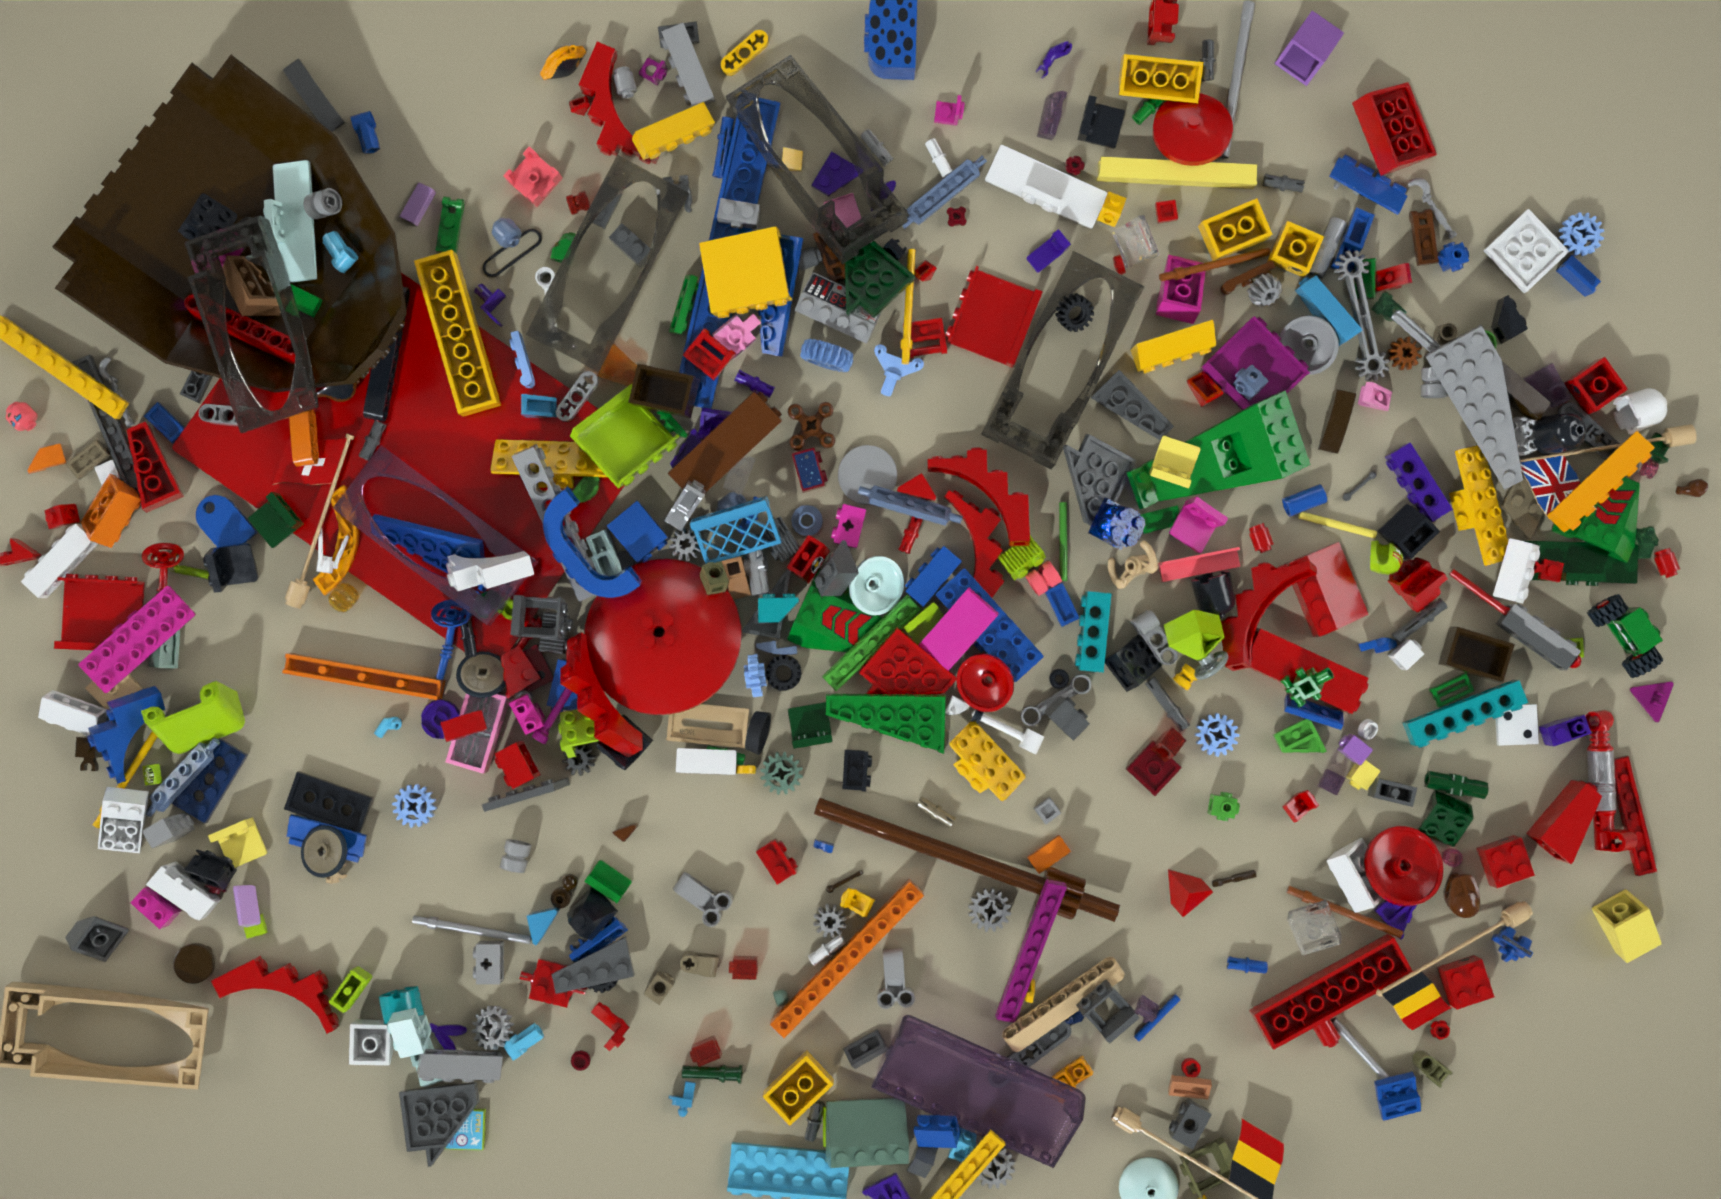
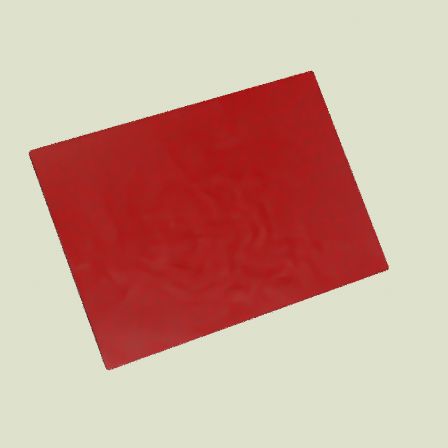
[172,272,625,657]

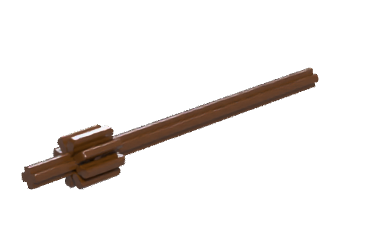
[814,798,1120,922]

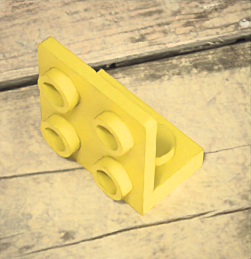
[1149,436,1200,488]
[208,817,267,868]

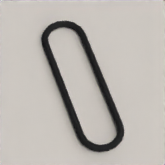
[483,229,542,277]

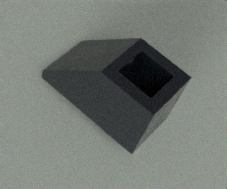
[1491,295,1528,344]

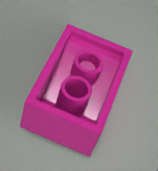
[1155,254,1205,324]

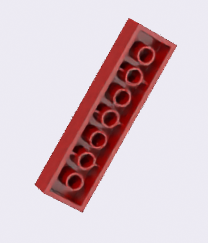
[1249,934,1413,1050]

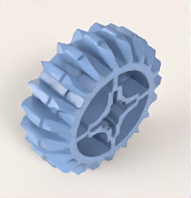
[800,339,854,372]

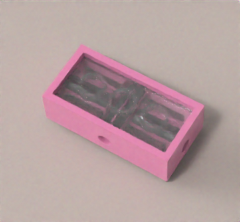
[445,693,511,774]

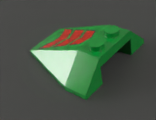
[1551,477,1640,563]
[787,568,882,652]

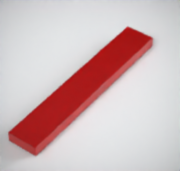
[1614,756,1657,876]

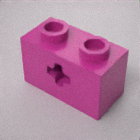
[831,504,866,549]
[130,886,182,929]

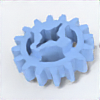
[1558,212,1604,256]
[744,654,767,697]
[1195,713,1239,757]
[392,784,437,828]

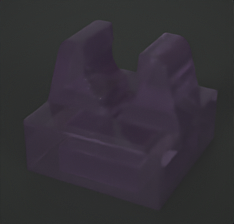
[1318,769,1346,796]
[1135,995,1159,1023]

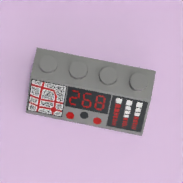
[795,272,883,344]

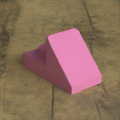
[1358,382,1392,411]

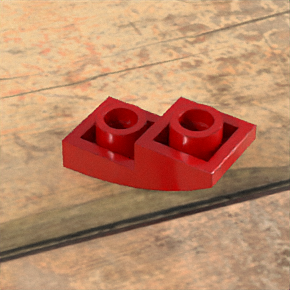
[440,710,487,742]

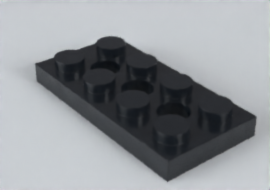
[284,771,374,833]

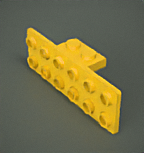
[491,440,607,488]
[1449,445,1508,566]

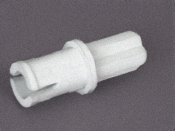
[925,138,953,178]
[808,935,846,966]

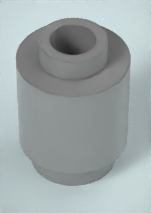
[613,67,637,99]

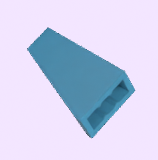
[1295,276,1362,346]

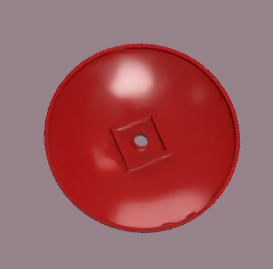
[584,559,742,715]

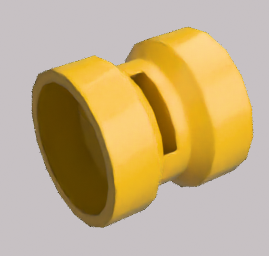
[1173,663,1198,691]

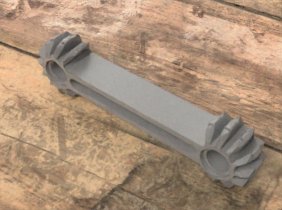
[1334,250,1390,381]

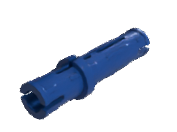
[712,117,734,179]

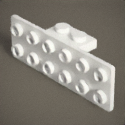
[985,145,1107,229]

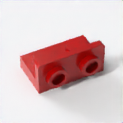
[756,838,798,885]

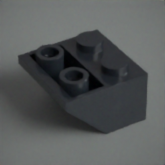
[1378,504,1440,560]

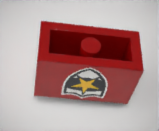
[787,535,830,584]

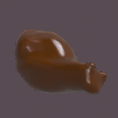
[1675,479,1708,497]

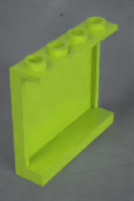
[570,384,679,489]

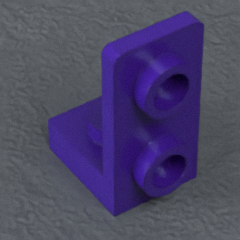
[1026,229,1071,273]

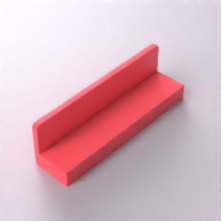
[1158,547,1240,582]

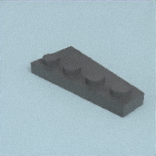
[1091,370,1174,440]

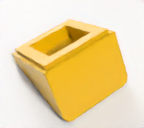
[781,147,803,171]

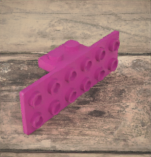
[78,586,196,693]

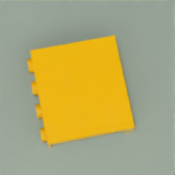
[699,226,792,318]

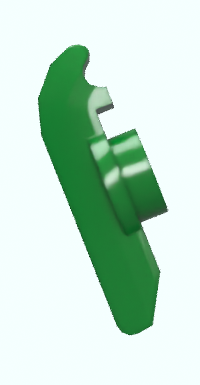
[657,411,688,438]

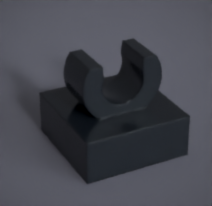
[883,238,907,262]

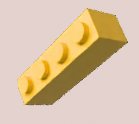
[632,102,715,160]

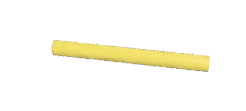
[1298,512,1377,539]

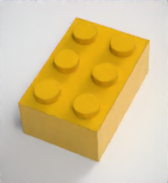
[1198,198,1273,261]
[762,1050,834,1126]

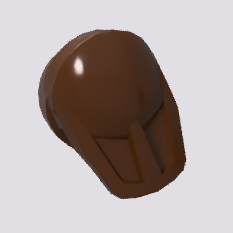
[1443,872,1480,918]

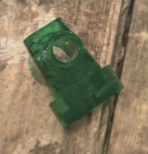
[1371,291,1407,322]

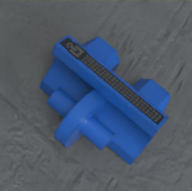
[1491,926,1533,962]

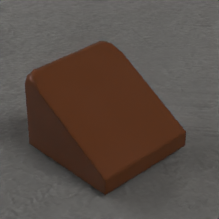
[612,823,638,842]

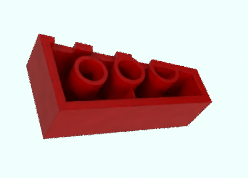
[126,421,184,513]

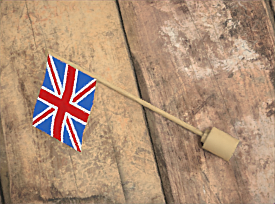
[1519,424,1696,516]

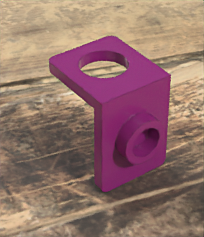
[639,58,668,86]

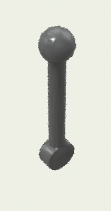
[1343,471,1376,501]

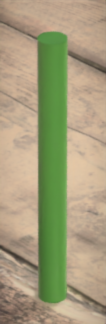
[1059,502,1068,581]

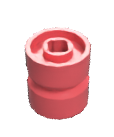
[1025,560,1062,596]

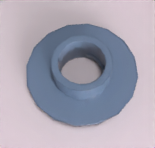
[791,505,823,536]

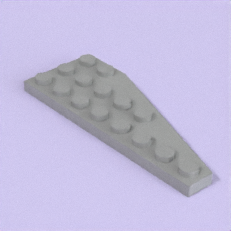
[1426,325,1523,490]

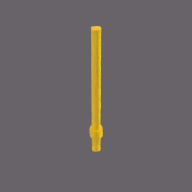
[900,249,916,365]
[92,731,157,828]

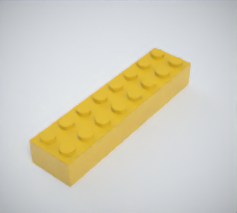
[414,250,501,417]

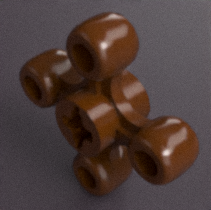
[787,402,836,450]

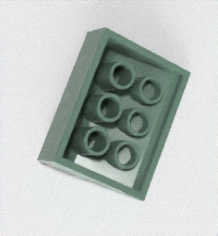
[826,1097,909,1168]

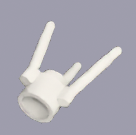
[316,528,349,573]

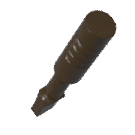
[1212,870,1257,887]

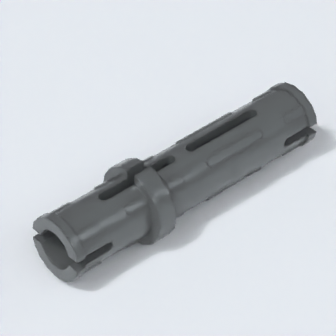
[1392,598,1448,644]
[1145,677,1190,732]

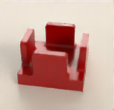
[1147,0,1179,45]

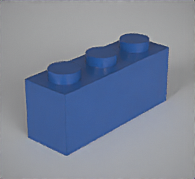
[905,546,962,607]

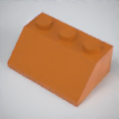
[81,473,141,548]

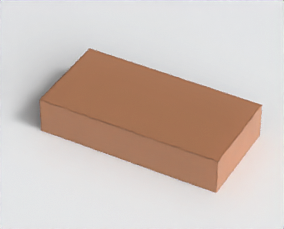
[1168,1075,1212,1100]

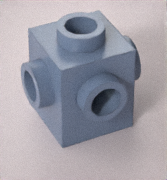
[1232,365,1268,401]

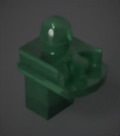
[1636,526,1659,559]

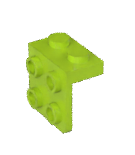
[558,709,599,758]

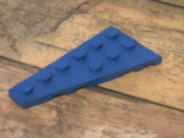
[752,230,803,357]

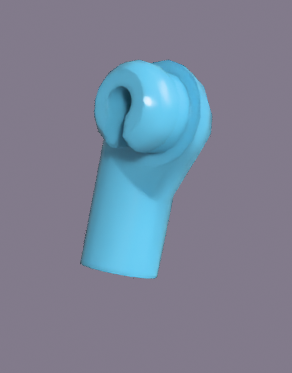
[374,717,402,738]

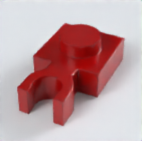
[1534,559,1564,583]

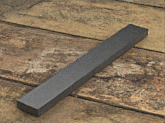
[71,355,141,505]

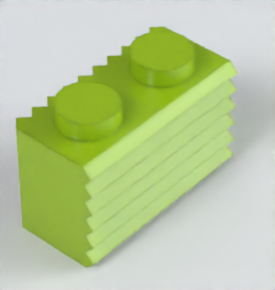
[998,535,1046,581]
[329,966,373,1013]

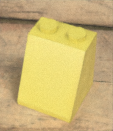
[1592,889,1662,963]

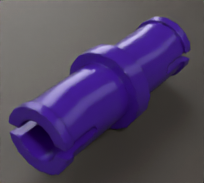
[734,370,775,398]

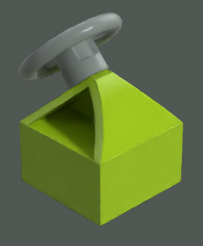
[1164,609,1229,680]

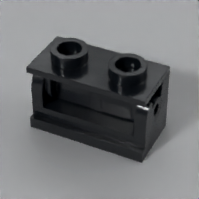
[184,849,237,890]

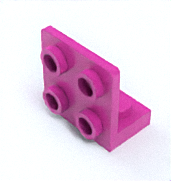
[1169,497,1228,553]

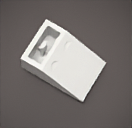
[98,787,149,853]

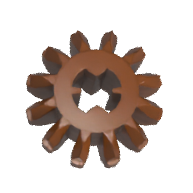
[1387,337,1422,371]

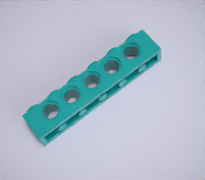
[1402,680,1528,748]

